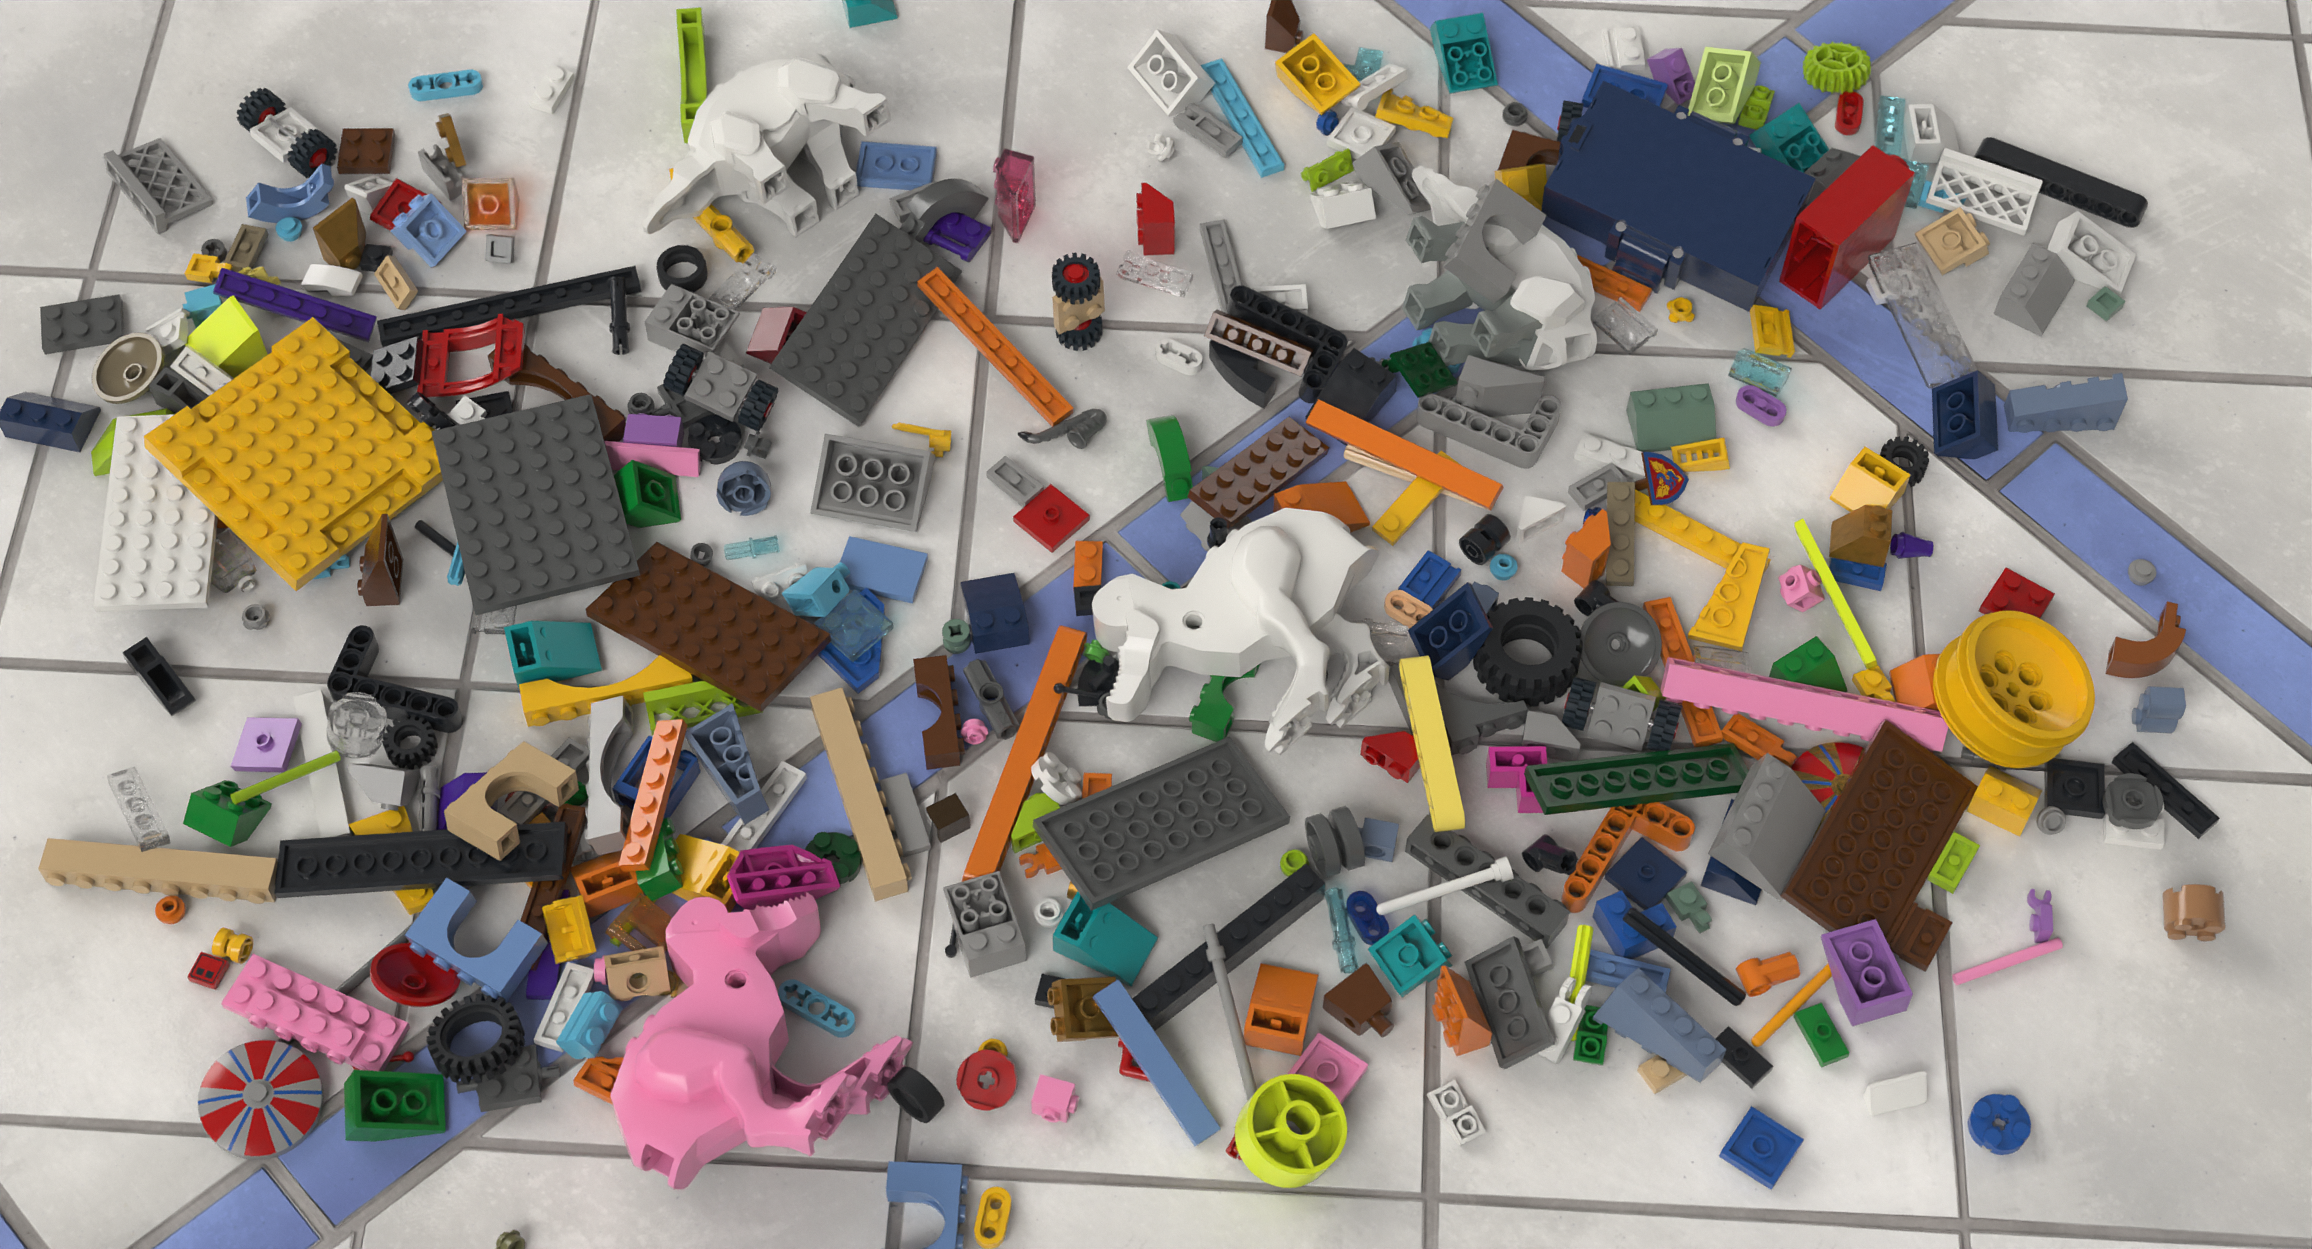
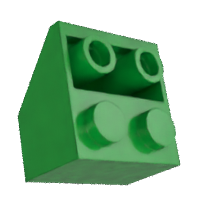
[183,780,272,847]

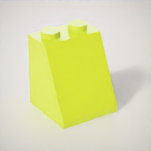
[185,295,268,378]

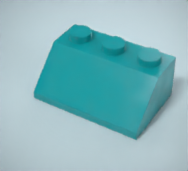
[842,0,898,28]

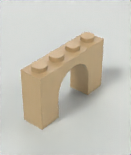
[444,741,579,861]

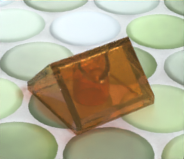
[461,178,520,230]

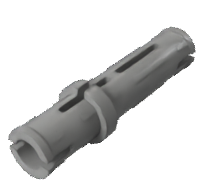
[417,765,440,831]

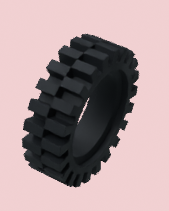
[426,994,525,1084]

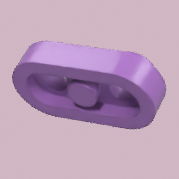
[1736,385,1786,426]

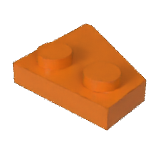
[573,1057,624,1105]

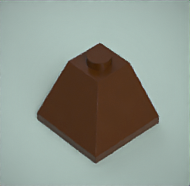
[1265,0,1303,53]

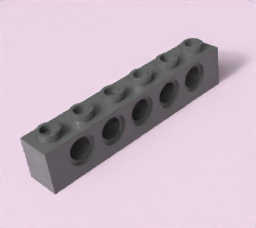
[1405,814,1570,949]

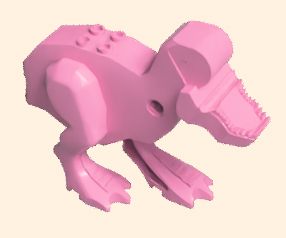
[610,892,913,1189]

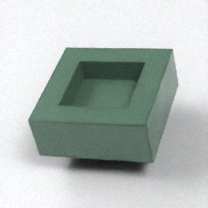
[2086,286,2125,322]

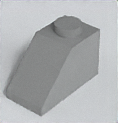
[1522,711,1580,761]

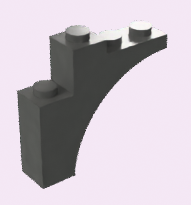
[1388,664,1528,756]

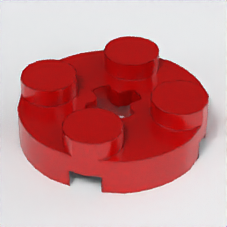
[956,1050,1018,1111]

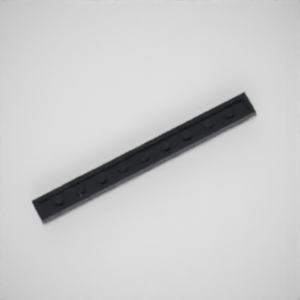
[377,266,642,347]

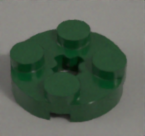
[805,832,861,887]

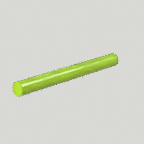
[231,750,341,805]

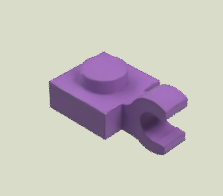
[2027,889,2053,943]

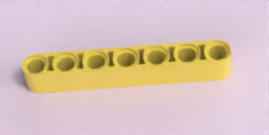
[1399,655,1465,832]

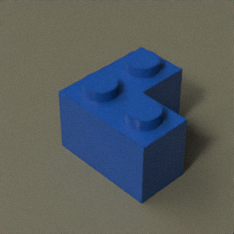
[1592,890,1677,960]

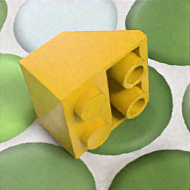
[1829,447,1911,512]

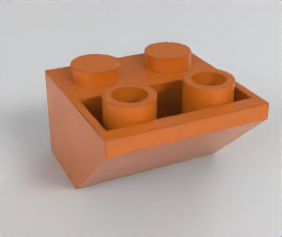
[1561,509,1611,588]
[570,850,644,918]

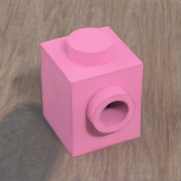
[1031,1074,1079,1123]

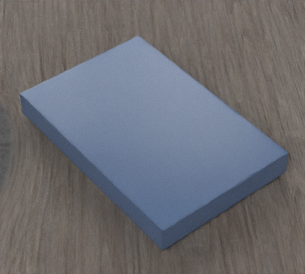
[856,141,937,190]
[840,536,928,604]

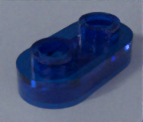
[1346,891,1389,946]

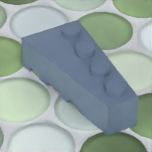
[2004,373,2128,433]

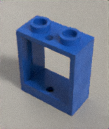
[612,736,701,818]

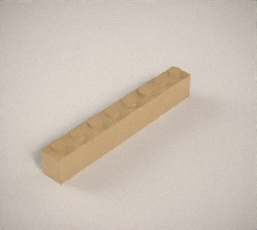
[810,687,912,902]
[38,838,278,904]

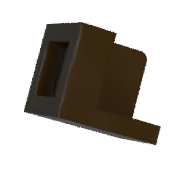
[926,793,970,843]

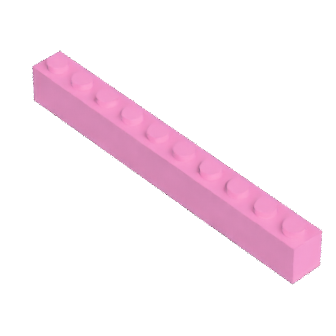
[1660,657,1948,753]

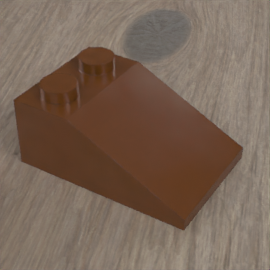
[357,514,403,606]

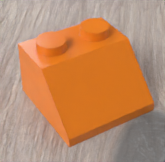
[1889,654,1940,711]

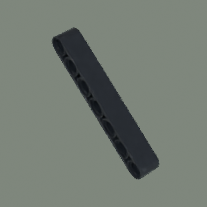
[1974,137,2148,228]

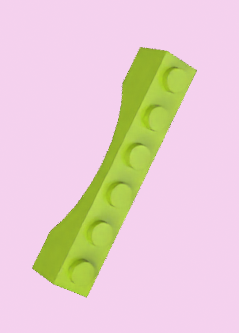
[676,7,708,143]

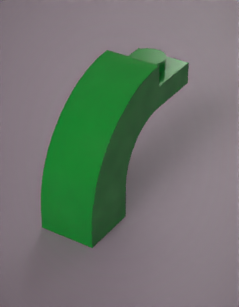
[1146,415,1193,502]

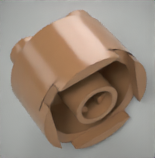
[2162,884,2225,941]

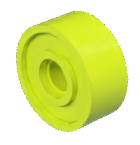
[1235,1074,1347,1188]

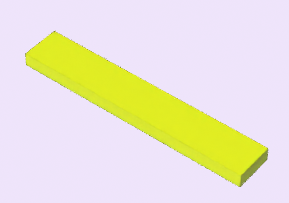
[1794,518,1878,669]

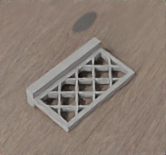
[104,138,213,234]

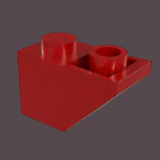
[1360,731,1420,783]

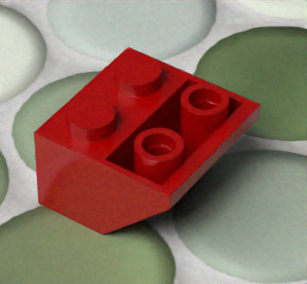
[1136,182,1175,256]

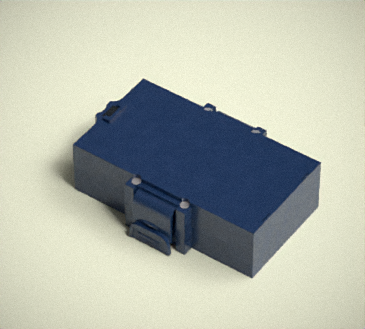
[1541,81,1816,312]

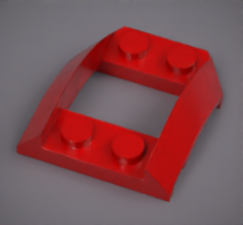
[417,314,525,397]

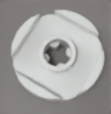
[1031,752,1082,806]

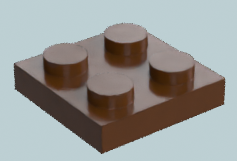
[337,128,395,174]

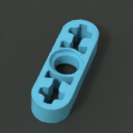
[408,70,483,101]
[778,979,856,1038]

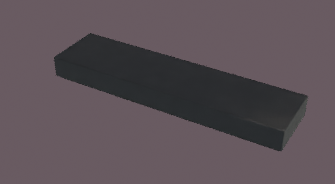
[2111,742,2220,839]

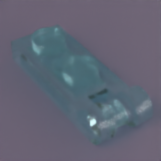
[1874,95,1905,157]

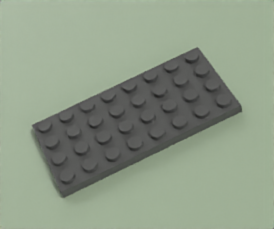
[769,213,962,427]
[1033,737,1290,911]

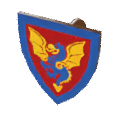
[1635,452,1689,505]

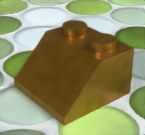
[1829,505,1892,567]

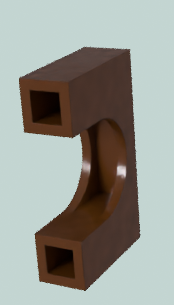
[1498,130,1560,170]

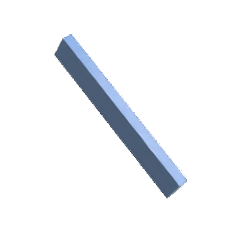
[1093,979,1221,1147]

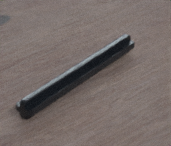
[1623,907,1746,1006]

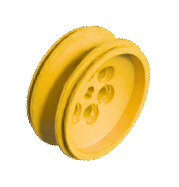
[1933,611,2095,768]

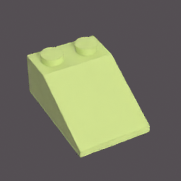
[1688,47,1761,124]

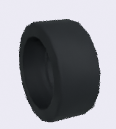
[656,245,707,293]
[887,1066,945,1123]

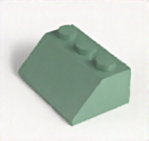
[1626,383,1716,452]

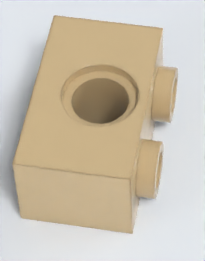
[604,946,670,1001]

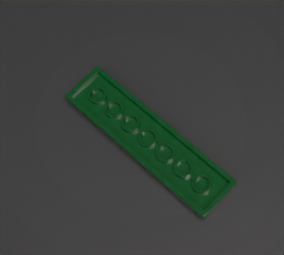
[1524,743,1749,815]

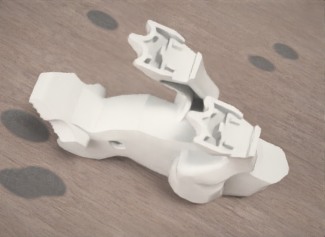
[1092,508,1389,755]

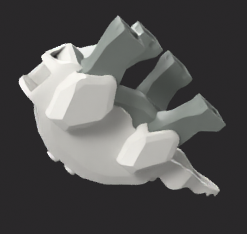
[1402,165,1597,371]

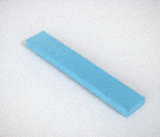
[1200,58,1284,178]

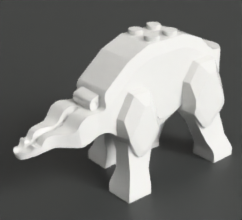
[642,54,891,237]

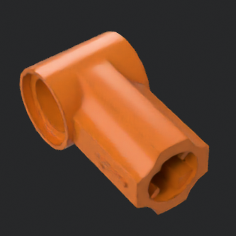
[1736,952,1800,997]

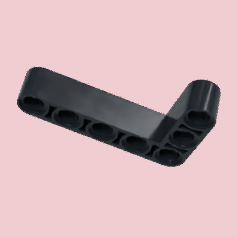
[1226,285,1348,403]
[327,625,463,733]

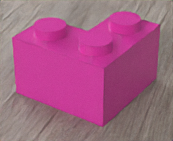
[1486,746,1547,813]

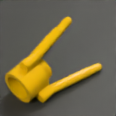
[892,422,951,457]

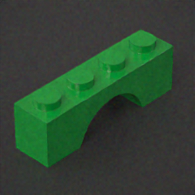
[1189,663,1261,742]

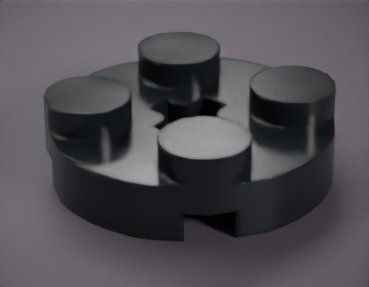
[406,392,457,430]
[688,414,743,465]

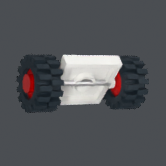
[237,88,337,178]

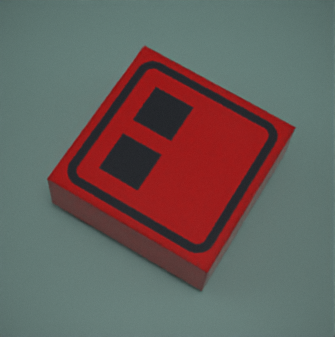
[187,952,230,990]

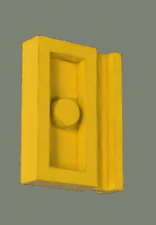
[1750,305,1795,358]

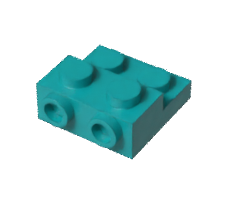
[1368,914,1453,998]

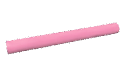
[1952,937,2063,985]

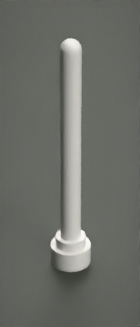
[1376,857,1514,915]

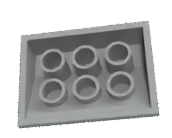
[810,434,935,532]
[1708,753,1826,901]

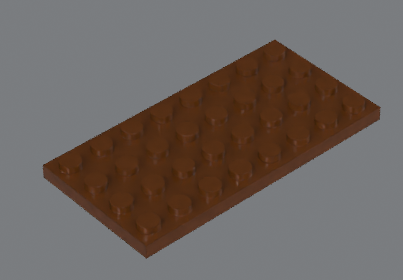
[586,542,831,712]
[1780,720,1978,945]

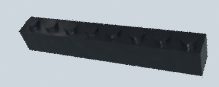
[1132,864,1326,1032]

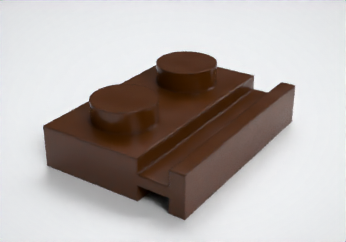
[1889,902,1953,972]

